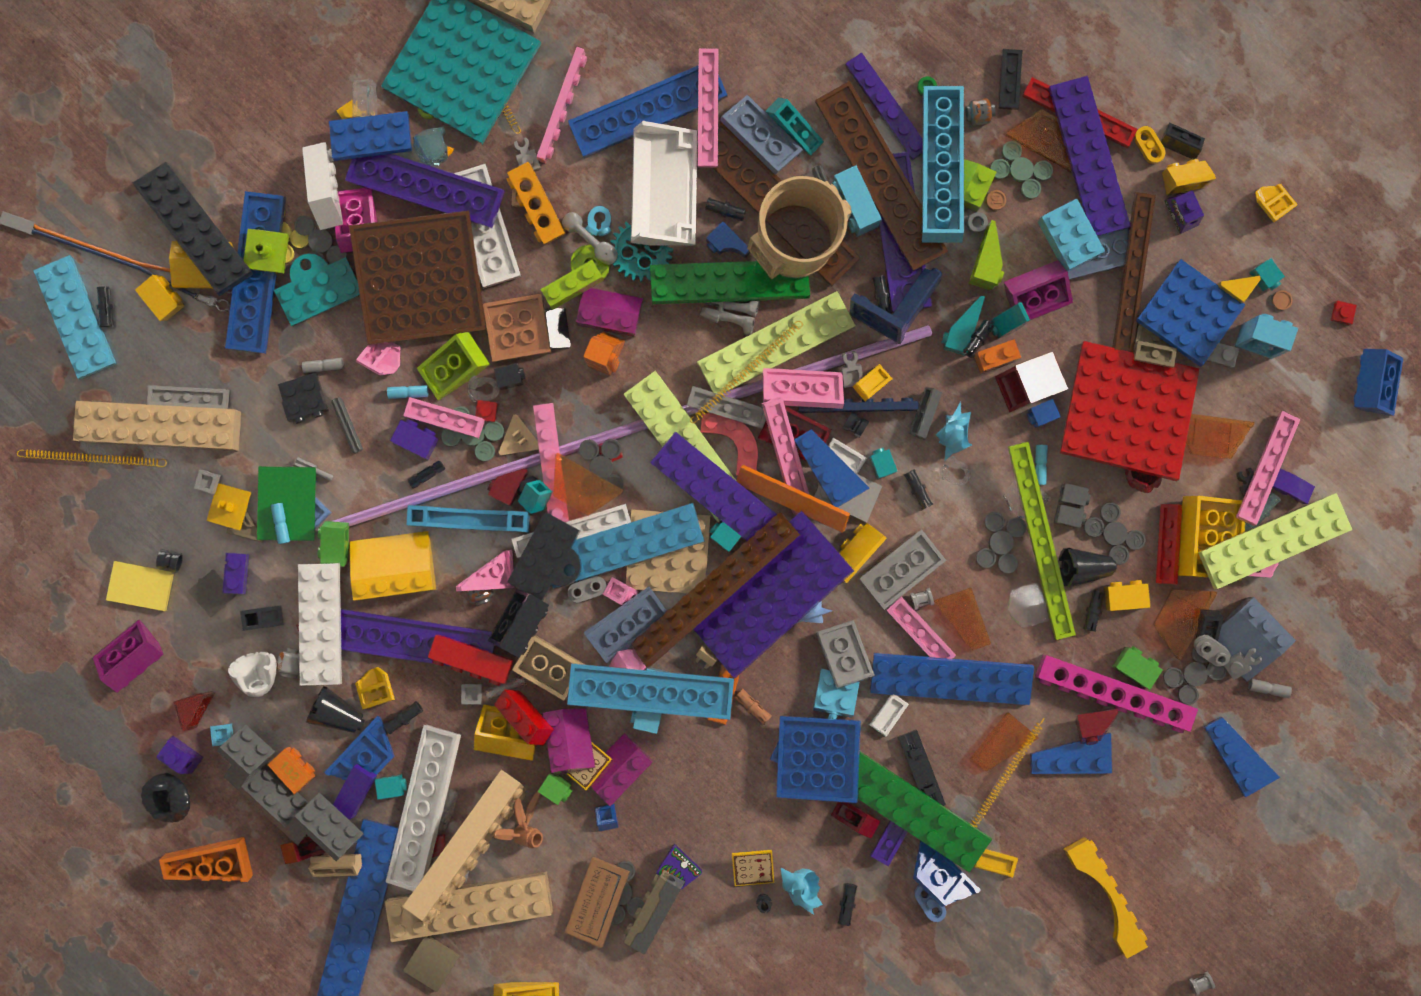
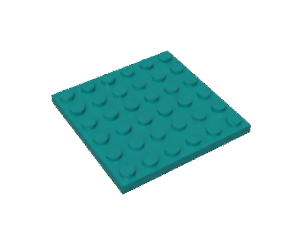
[381,0,542,145]

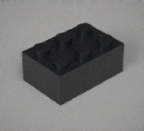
[488,588,549,658]

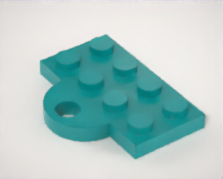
[274,254,360,326]

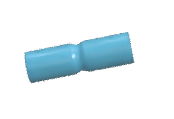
[387,385,429,399]
[1035,445,1048,485]
[271,503,290,544]

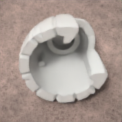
[228,652,277,697]

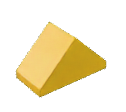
[1217,276,1261,303]

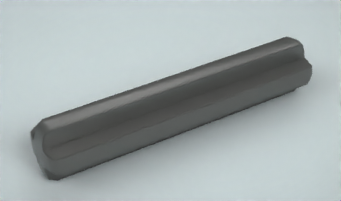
[331,397,363,453]

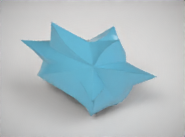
[936,401,972,461]
[781,868,823,915]

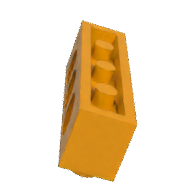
[507,162,566,245]

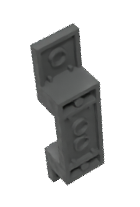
[217,725,364,862]

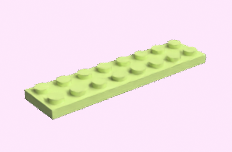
[697,291,855,394]
[623,370,736,522]
[1198,493,1352,590]

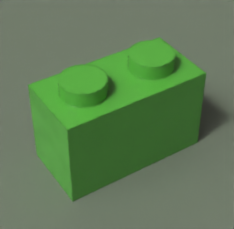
[317,521,349,567]
[1112,646,1163,690]
[538,773,573,805]

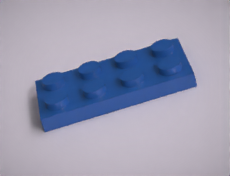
[329,111,412,161]

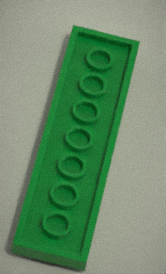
[649,261,810,305]
[858,751,992,873]

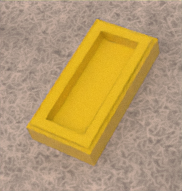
[852,364,892,402]
[974,849,1018,878]

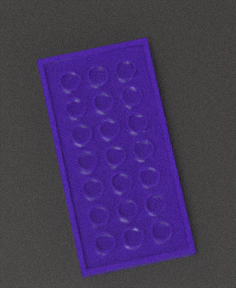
[694,511,854,678]

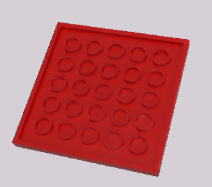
[1060,341,1200,481]

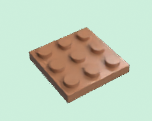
[483,294,551,363]

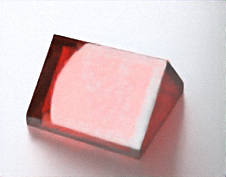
[174,691,215,731]

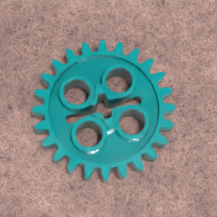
[610,222,673,282]

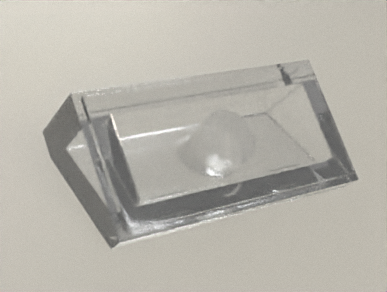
[352,78,377,118]

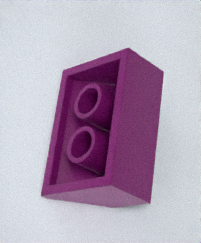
[1003,260,1073,320]
[576,288,643,337]
[93,620,163,693]
[543,708,595,775]
[591,733,653,806]

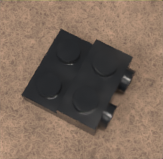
[278,372,329,424]

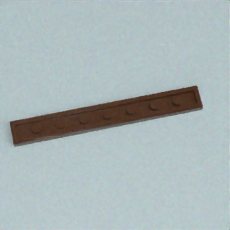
[1112,192,1156,352]

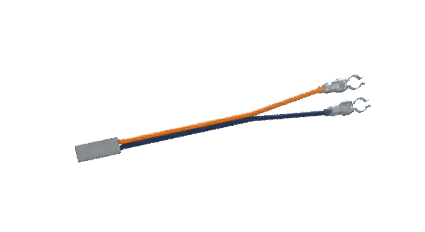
[0,211,232,312]

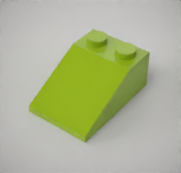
[964,159,997,212]
[968,220,1004,291]
[417,332,490,400]

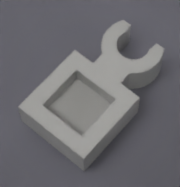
[514,138,541,172]
[841,351,863,388]
[1224,648,1262,680]

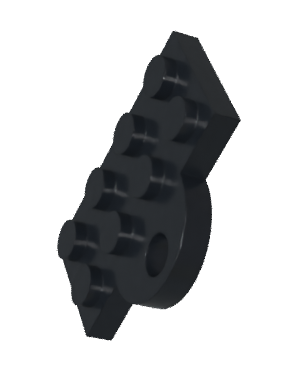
[507,512,582,601]

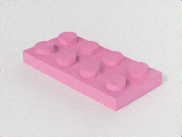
[762,368,844,409]

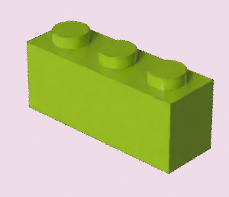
[540,260,604,310]

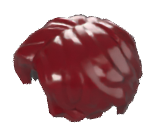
[1125,469,1162,493]

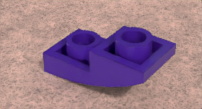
[1272,469,1315,504]

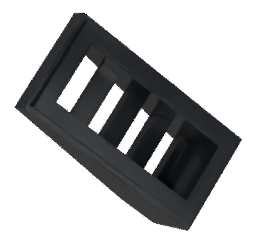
[1195,609,1224,651]

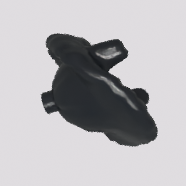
[141,773,190,823]

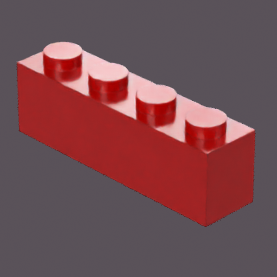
[428,634,514,686]

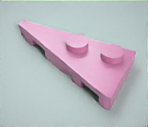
[456,550,515,591]

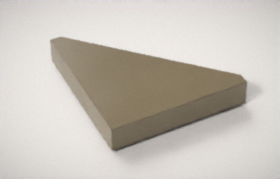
[226,509,264,543]

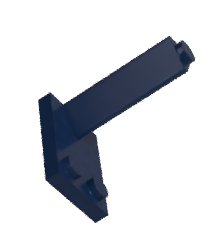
[850,268,942,344]

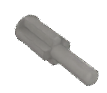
[293,457,333,481]

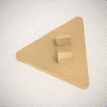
[499,414,539,455]

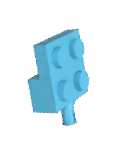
[813,669,860,719]

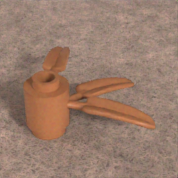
[494,790,543,848]

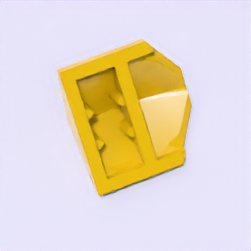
[1255,184,1297,222]
[355,667,395,710]

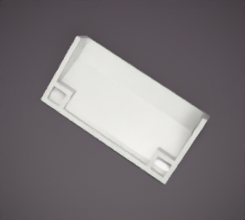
[631,121,697,245]

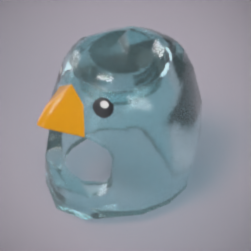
[413,126,454,167]

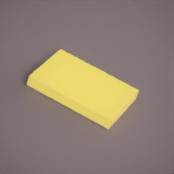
[106,561,174,611]

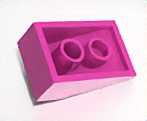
[335,188,377,253]

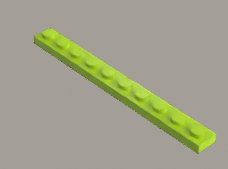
[1008,442,1076,640]

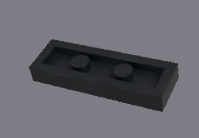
[998,49,1023,110]

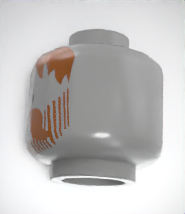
[276,648,300,678]

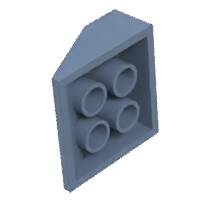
[1208,597,1296,682]

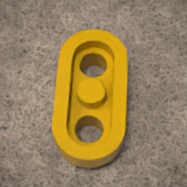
[1134,126,1166,164]

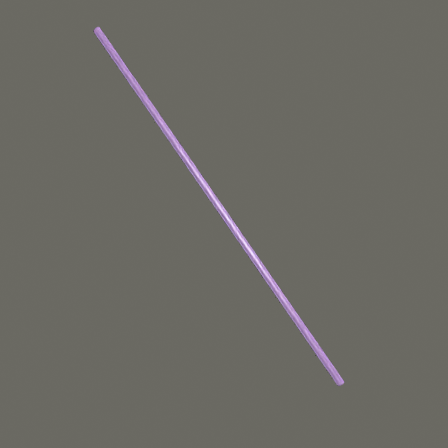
[333,326,932,527]

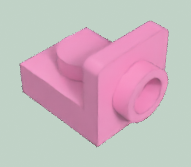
[603,577,638,605]

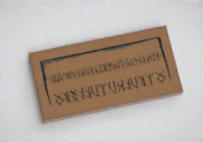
[565,857,630,948]

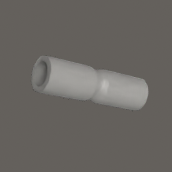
[302,358,344,373]
[1248,679,1292,699]

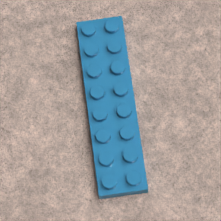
[552,503,705,588]
[567,663,734,720]

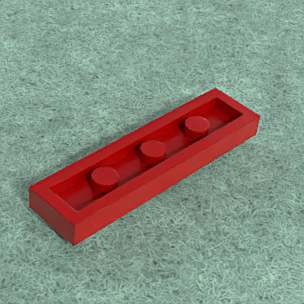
[1156,504,1182,585]

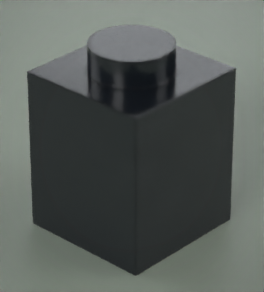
[494,363,526,390]

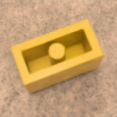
[135,275,184,321]
[1104,580,1150,611]

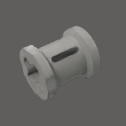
[910,588,934,610]
[1188,971,1215,996]

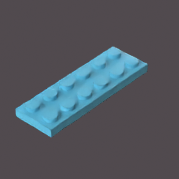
[33,255,116,379]

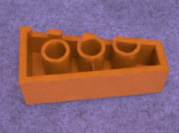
[583,331,626,376]
[159,837,253,882]

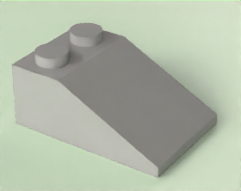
[813,473,882,523]

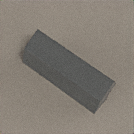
[909,387,942,440]

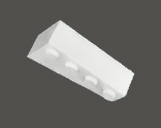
[303,142,343,230]

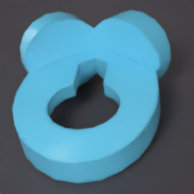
[585,206,611,236]

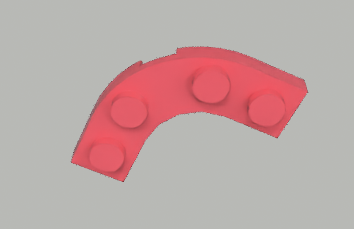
[701,413,758,476]

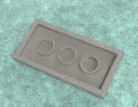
[859,529,947,610]

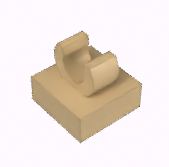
[696,643,718,669]

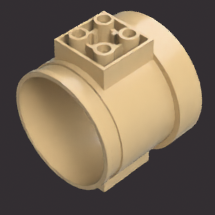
[747,176,852,279]

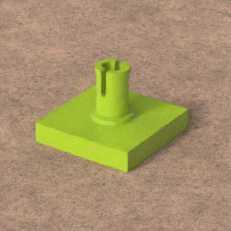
[244,229,289,274]

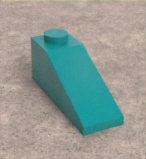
[765,97,824,156]
[941,296,985,356]
[990,302,1030,339]

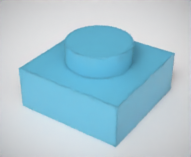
[210,724,233,746]

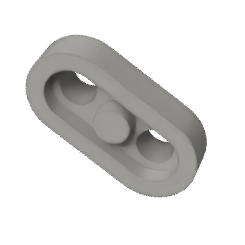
[568,576,607,603]
[1194,635,1231,666]

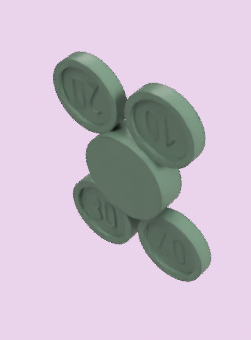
[990,141,1053,199]
[441,406,504,461]

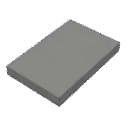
[816,620,875,689]

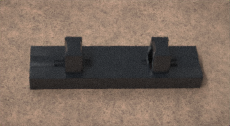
[898,730,946,806]

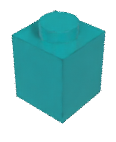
[1249,258,1285,291]
[869,448,898,479]
[518,480,553,514]
[710,522,741,552]
[375,774,407,800]

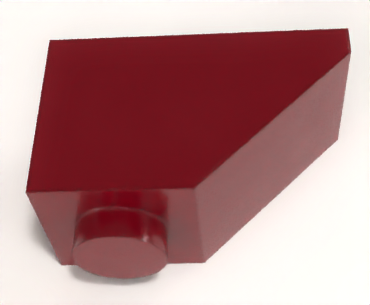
[487,468,529,506]
[1076,709,1118,745]
[831,802,881,839]
[280,836,325,864]

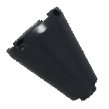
[1058,548,1117,588]
[306,686,365,733]

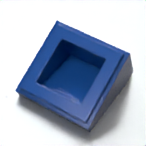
[595,804,619,831]

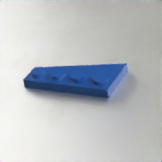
[794,429,870,507]
[1203,717,1280,797]
[1030,733,1112,774]

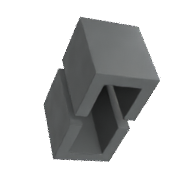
[1054,483,1091,528]

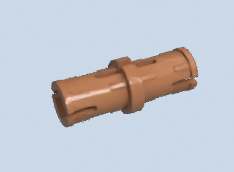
[734,688,772,725]

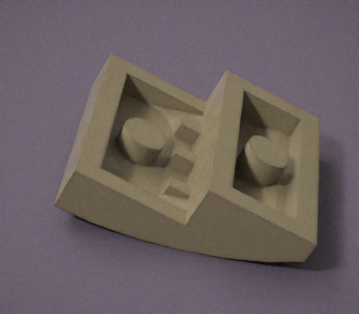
[1134,324,1177,368]
[403,936,460,992]

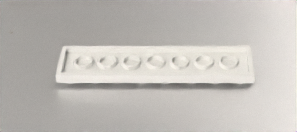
[386,725,461,891]

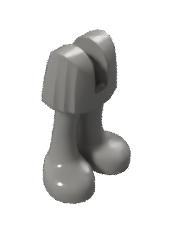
[700,301,760,336]

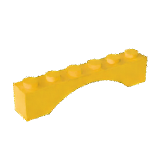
[1064,837,1148,959]

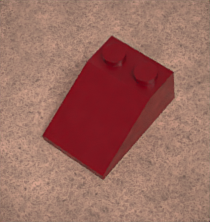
[758,406,832,461]

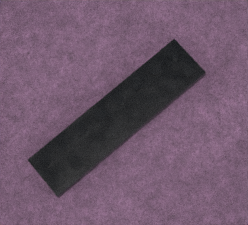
[132,162,253,296]

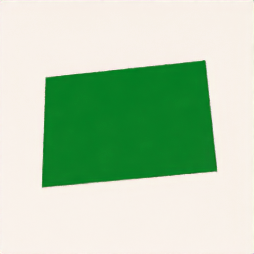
[257,466,316,541]

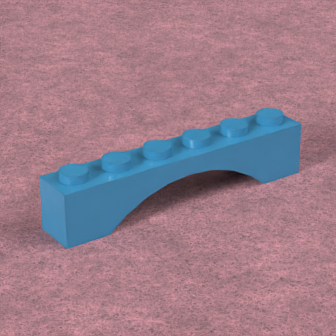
[406,505,530,533]

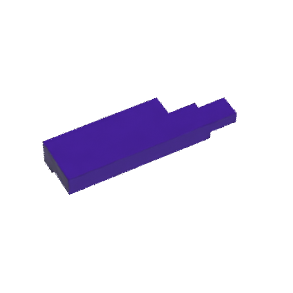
[333,764,377,820]

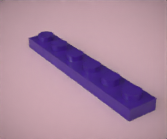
[845,52,923,160]

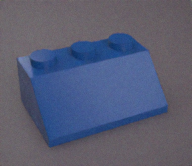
[1354,349,1403,416]

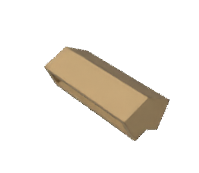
[308,854,362,877]

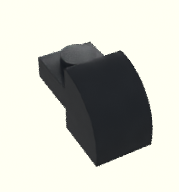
[240,605,284,631]

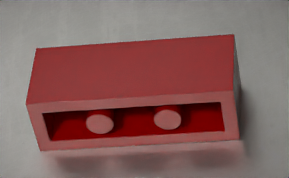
[494,689,554,745]

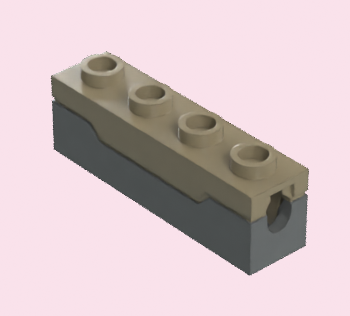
[624,870,685,955]

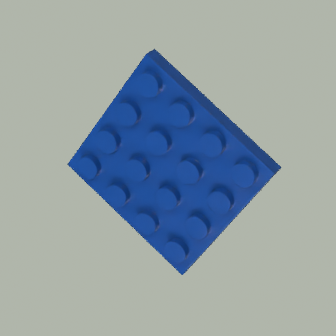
[1136,259,1245,367]
[776,716,861,803]

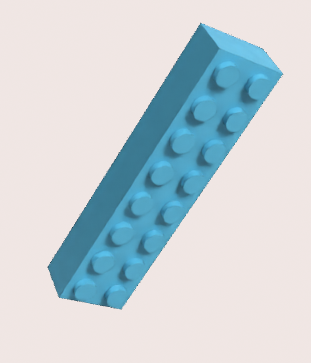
[922,86,964,243]

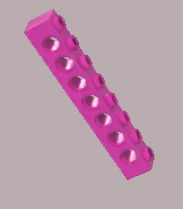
[1035,655,1198,733]

